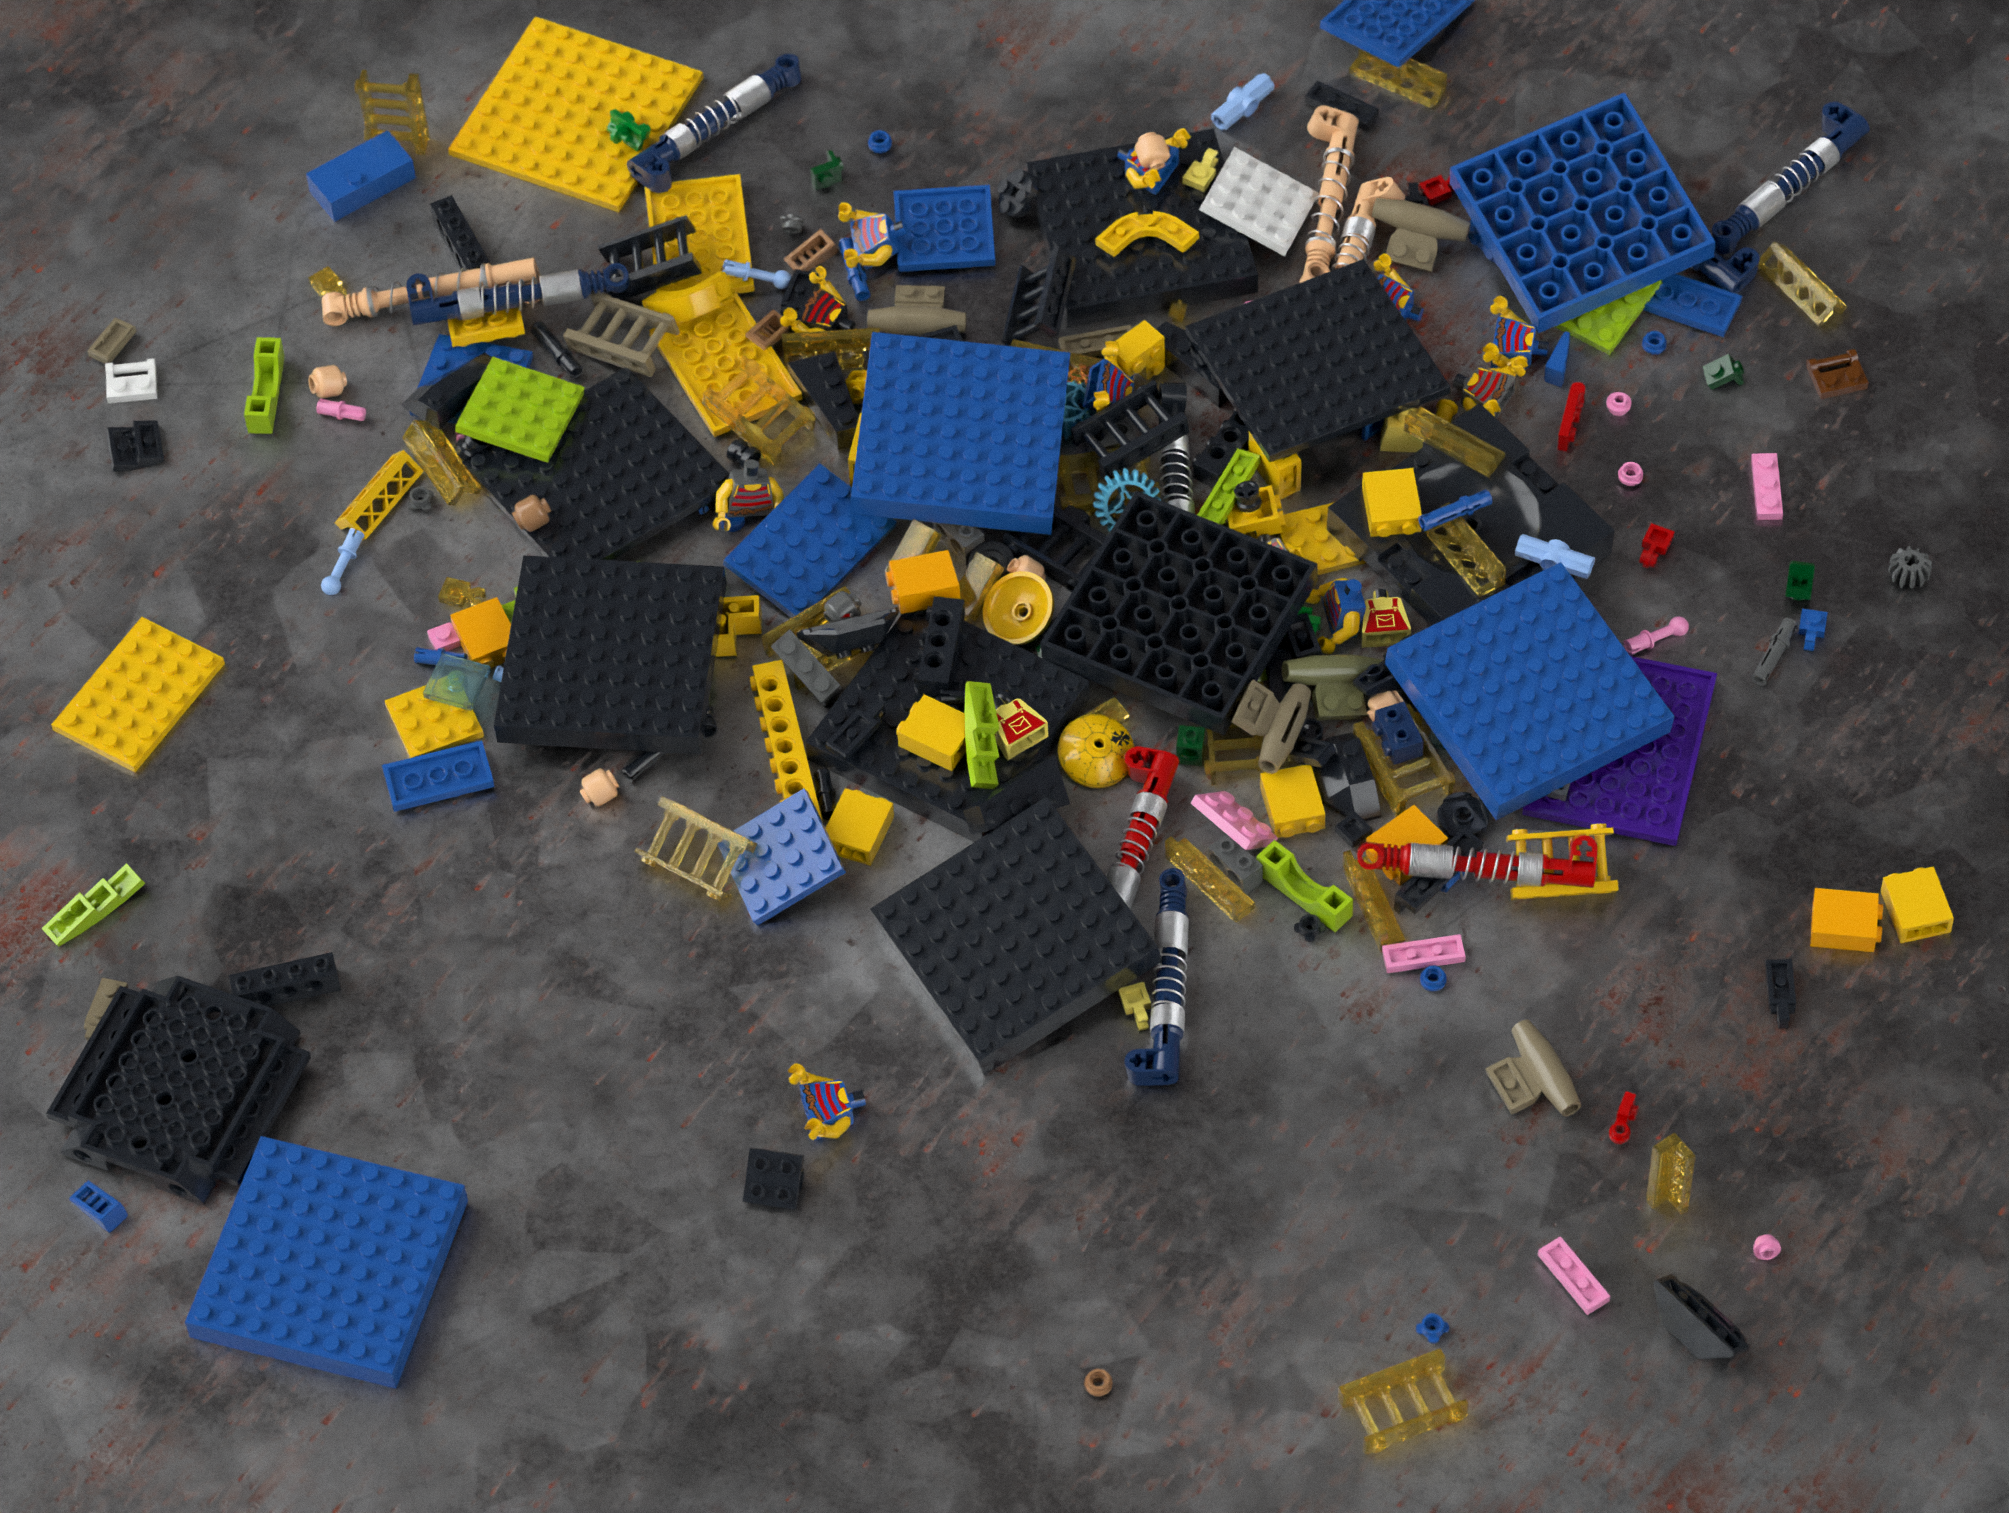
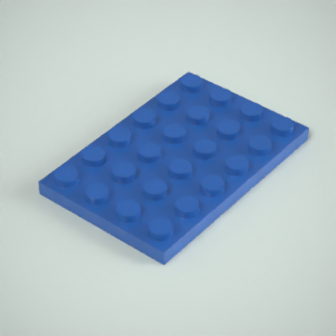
[1320,0,1475,68]
[723,463,897,624]

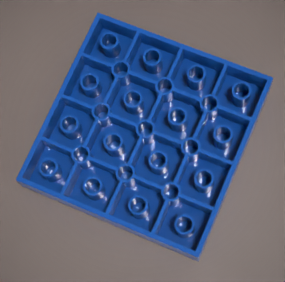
[1450,92,1715,334]
[850,332,1070,535]
[1385,562,1674,820]
[185,1136,468,1389]

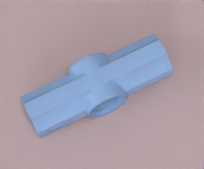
[1211,73,1274,131]
[1515,534,1595,579]

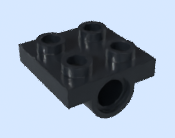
[742,1147,804,1210]

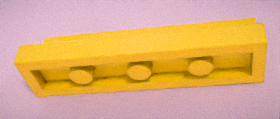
[335,450,424,541]

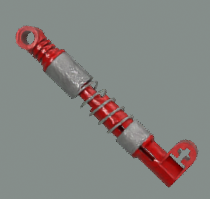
[1107,746,1180,910]
[1357,833,1598,888]

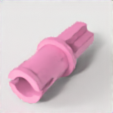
[316,398,366,421]

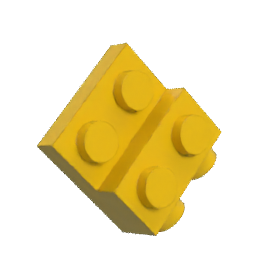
[1227,485,1286,537]

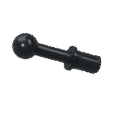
[939,688,1015,709]

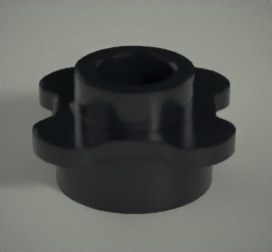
[1294,914,1326,942]

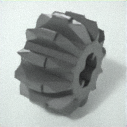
[1888,546,1933,590]

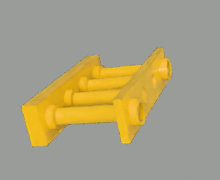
[1506,824,1619,900]

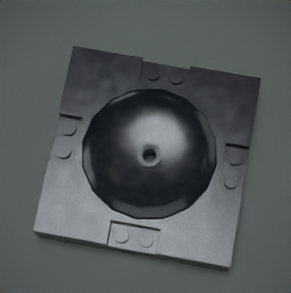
[1326,403,1615,628]

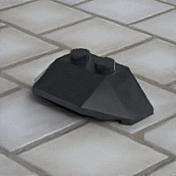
[796,607,900,659]
[1312,732,1381,821]
[1654,1274,1750,1359]

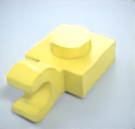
[1183,148,1218,192]
[1118,982,1152,1031]

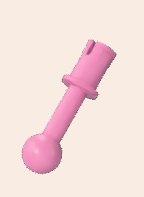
[1623,616,1689,656]

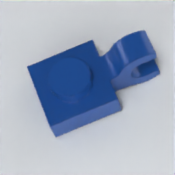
[1798,608,1828,651]

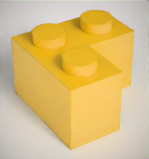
[1116,320,1165,381]
[716,595,762,657]

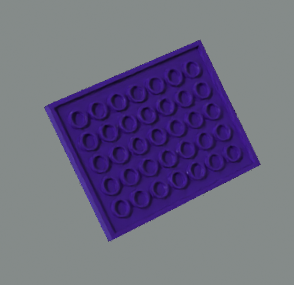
[1522,656,1717,846]

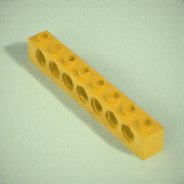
[749,660,823,822]

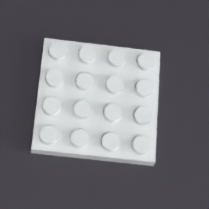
[1199,147,1319,256]

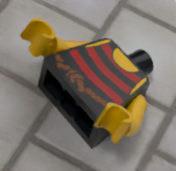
[780,266,856,343]

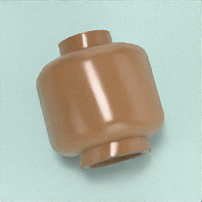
[512,495,551,532]

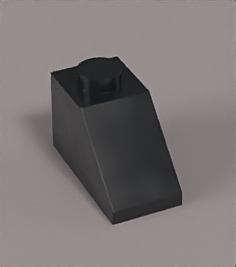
[1286,613,1322,659]

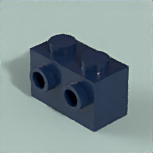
[1372,701,1423,765]

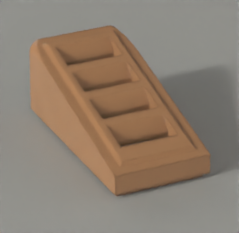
[784,229,839,271]
[745,309,791,350]

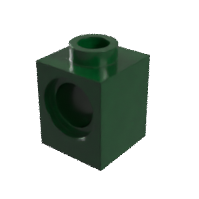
[1176,725,1205,766]

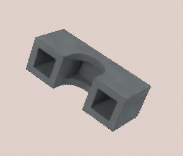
[771,629,844,707]

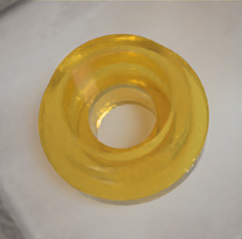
[1168,299,1187,324]

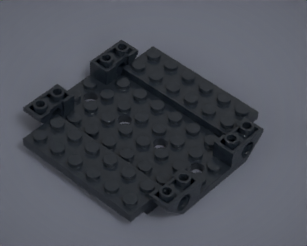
[46,975,311,1205]

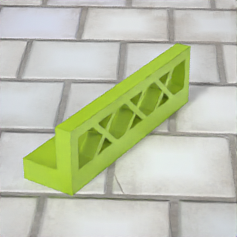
[1197,449,1261,525]

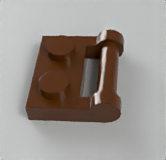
[1806,349,1869,399]

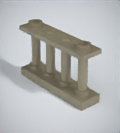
[563,291,680,377]

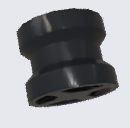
[1234,481,1262,513]

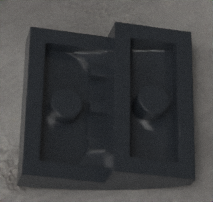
[106,420,164,472]

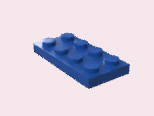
[1643,274,1742,337]
[382,740,495,812]

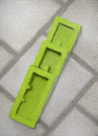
[964,681,1000,789]
[42,863,145,947]

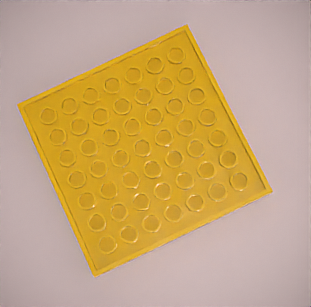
[448,17,704,213]

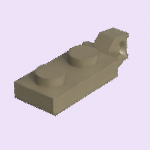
[84,978,129,1042]

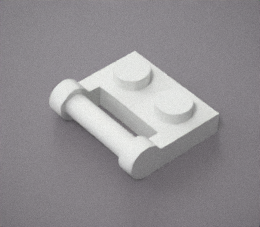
[105,358,157,404]

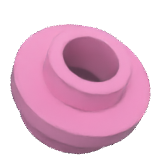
[1606,392,1631,416]
[1618,462,1643,486]
[1753,1235,1781,1260]

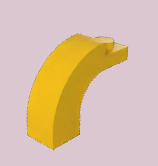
[642,272,732,322]

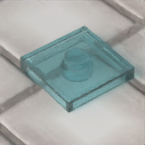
[423,653,491,711]

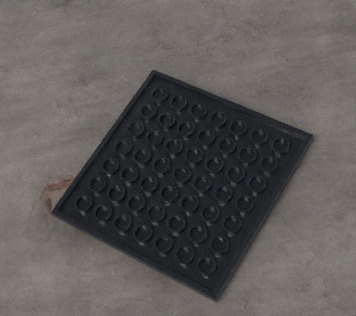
[1185,259,1451,463]
[462,368,730,560]

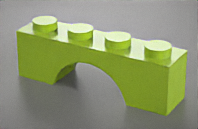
[244,337,285,434]
[1257,840,1353,932]

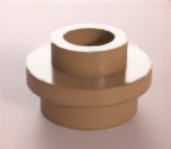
[1085,1369,1112,1396]

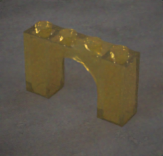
[885,519,1005,622]

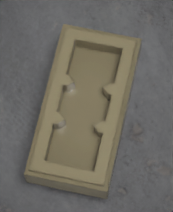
[87,317,136,364]

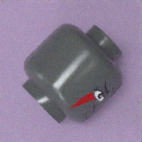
[823,591,862,623]

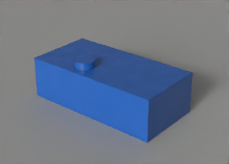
[306,130,416,222]

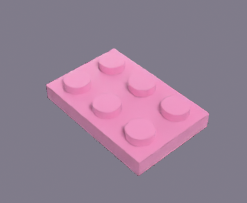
[1191,791,1278,850]

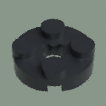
[997,168,1038,218]
[1437,792,1490,840]

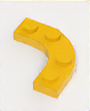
[1096,211,1199,257]

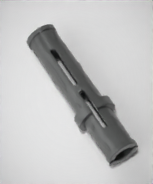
[1751,618,1798,686]

